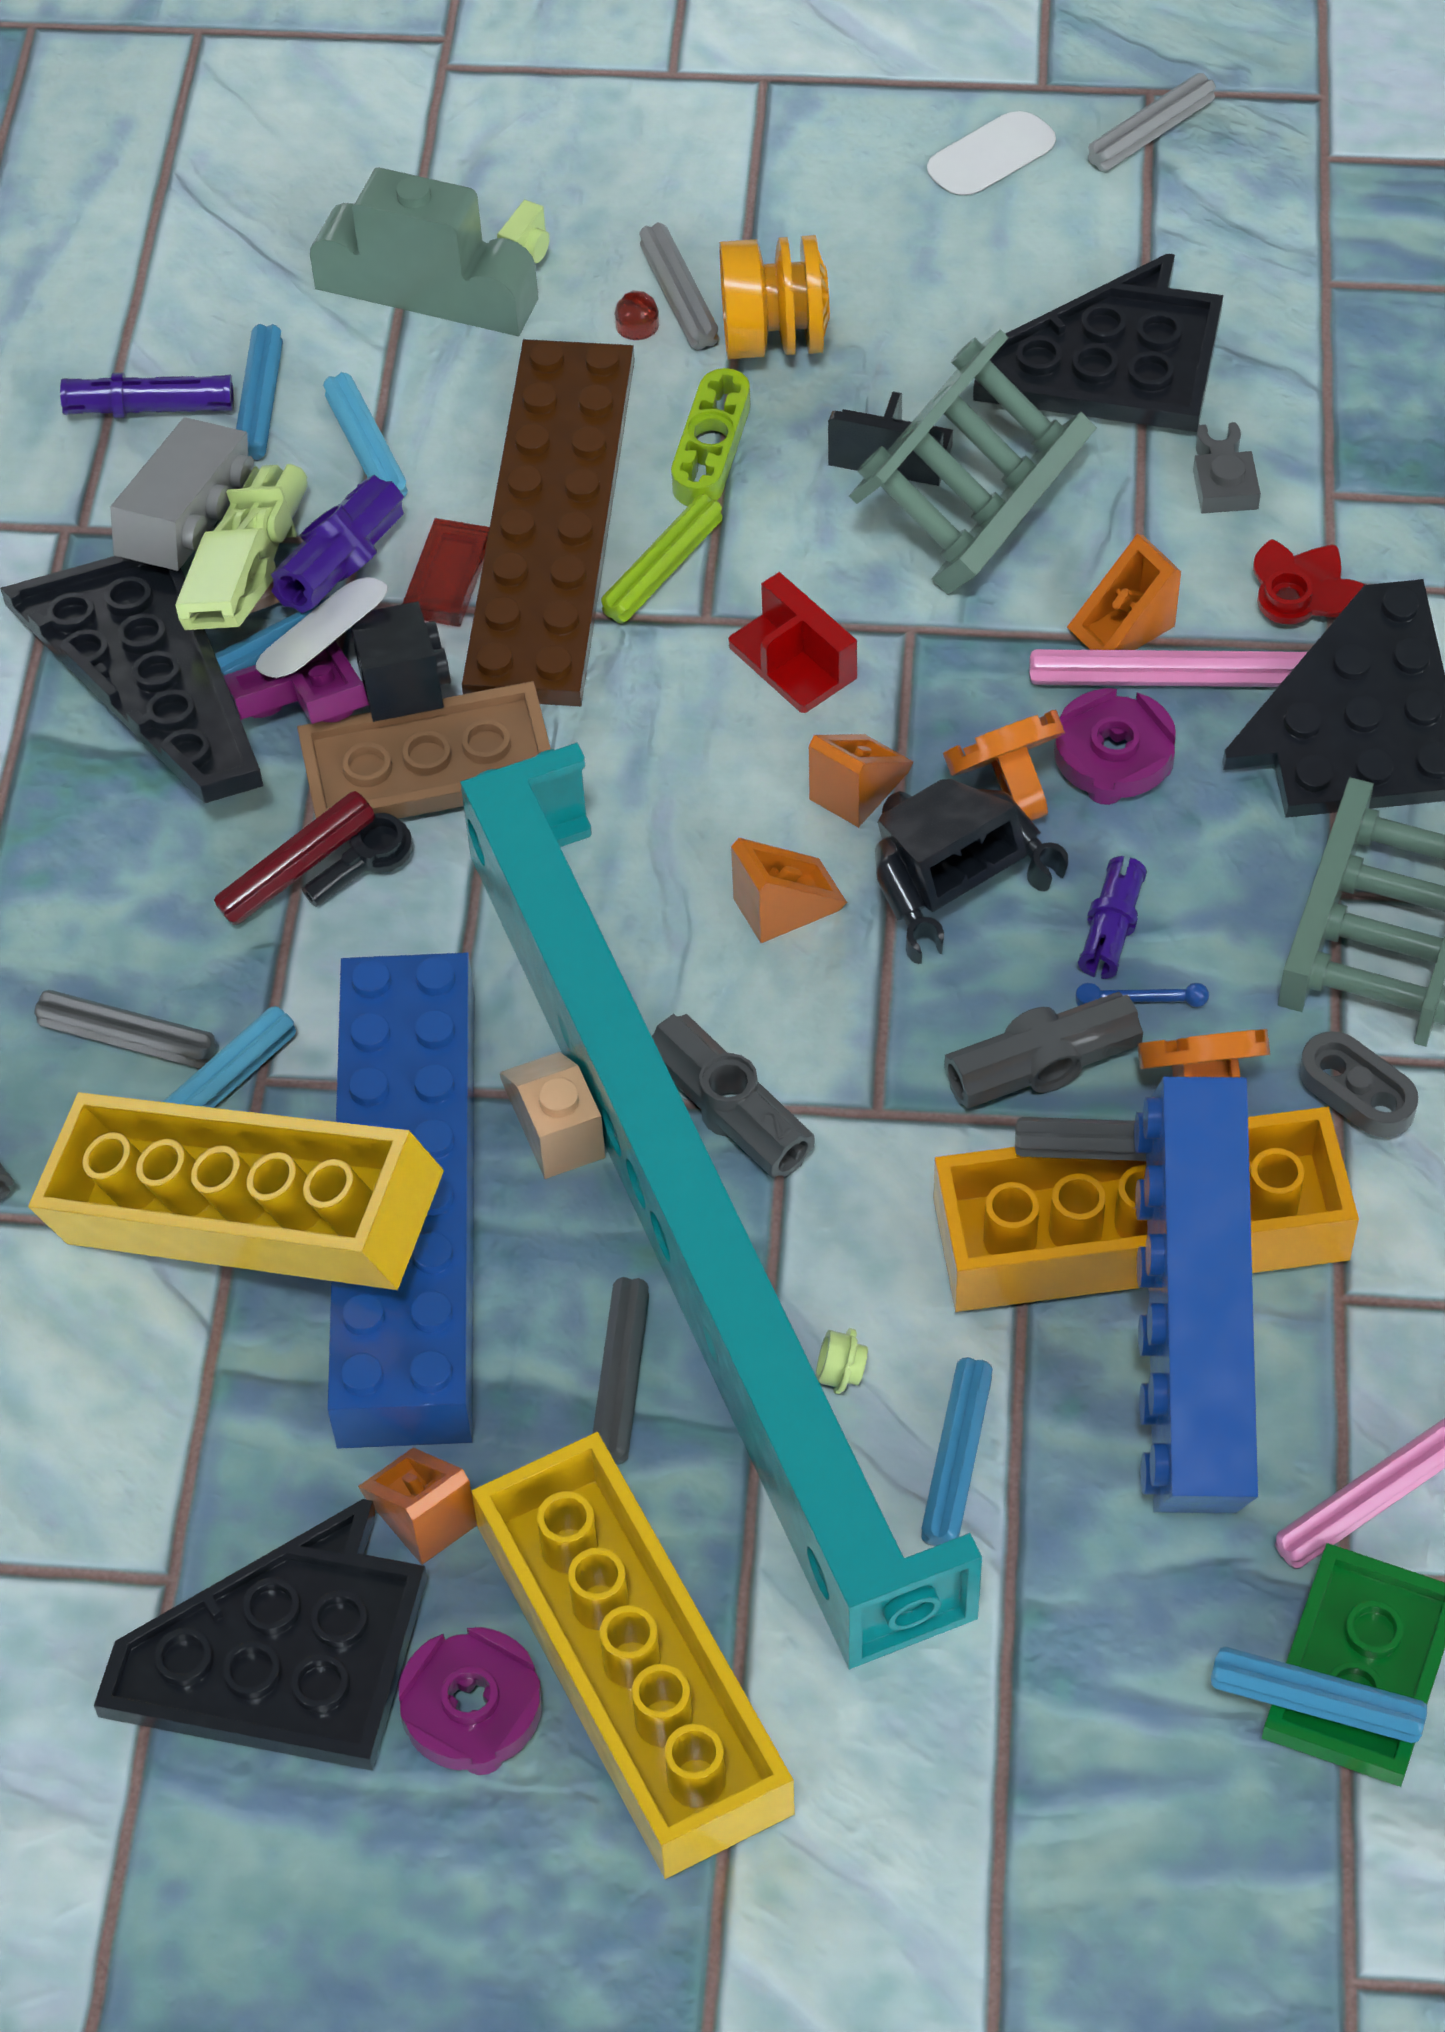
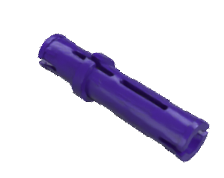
[60,373,234,418]

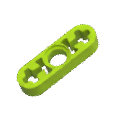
[671,368,750,506]

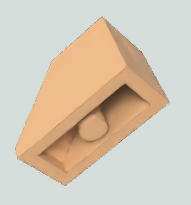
[500,1052,605,1179]

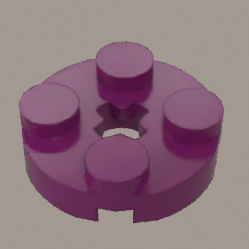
[1054,688,1176,805]
[399,1627,542,1775]

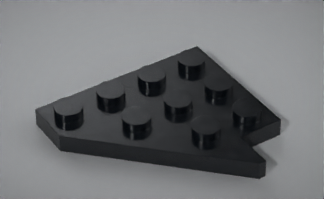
[973,254,1223,432]
[1222,579,1445,818]
[93,1499,427,1771]

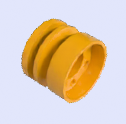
[719,235,830,359]

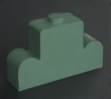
[310,167,539,337]

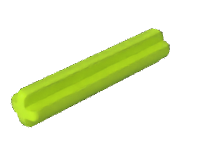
[601,494,723,623]

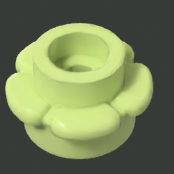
[816,1328,868,1394]

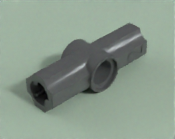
[944,991,1143,1109]
[652,1014,815,1178]

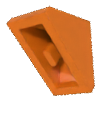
[1067,533,1181,650]
[809,734,914,828]
[731,838,847,943]
[358,1447,477,1565]

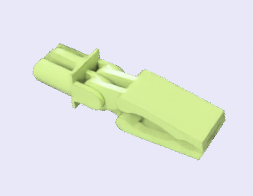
[175,464,307,630]

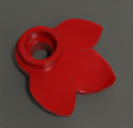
[1253,539,1365,624]

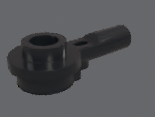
[301,813,413,907]

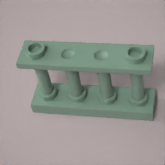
[849,329,1097,595]
[1278,777,1445,1047]

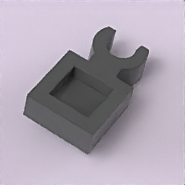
[1193,422,1261,514]

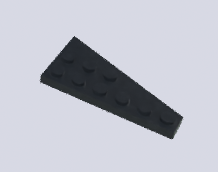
[0,556,263,804]

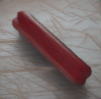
[214,791,376,925]

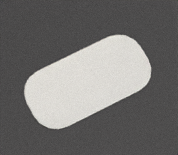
[927,111,1056,195]
[256,577,388,678]

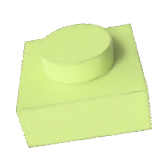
[497,199,549,263]

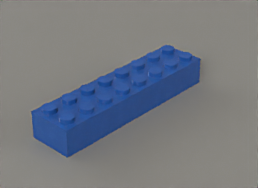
[327,952,475,1449]

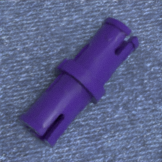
[1078,856,1147,979]

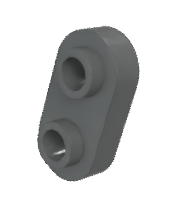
[1300,1031,1418,1137]

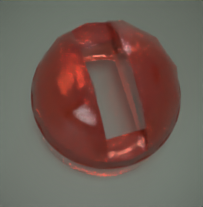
[614,290,659,340]

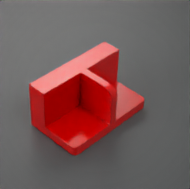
[728,571,857,713]

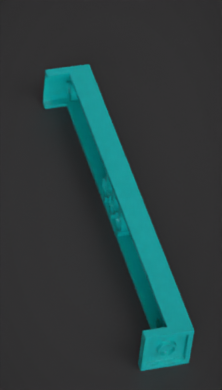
[460,742,982,1670]

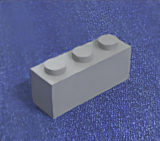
[110,417,254,571]

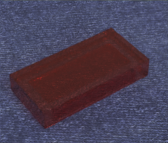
[402,518,490,627]

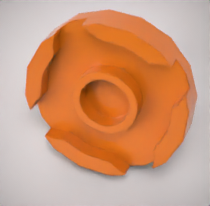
[943,709,1065,821]
[1137,1029,1270,1077]

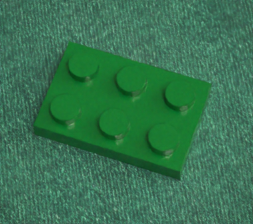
[1262,1543,1445,1787]

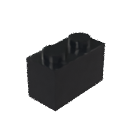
[351,601,451,722]

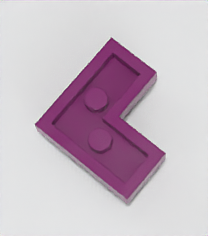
[223,641,369,724]

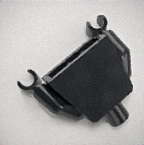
[875,779,1068,964]

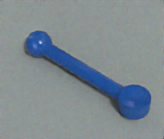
[1076,982,1209,1007]

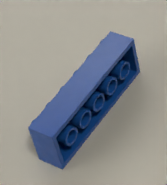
[1134,1076,1258,1513]

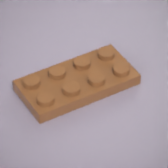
[297,681,551,819]

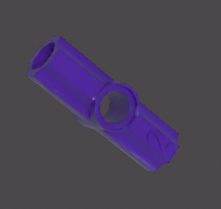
[271,475,404,613]

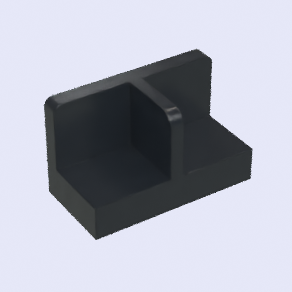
[828,391,953,486]

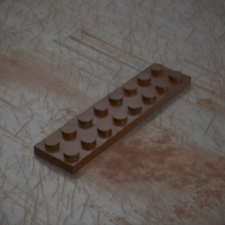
[462,339,635,707]

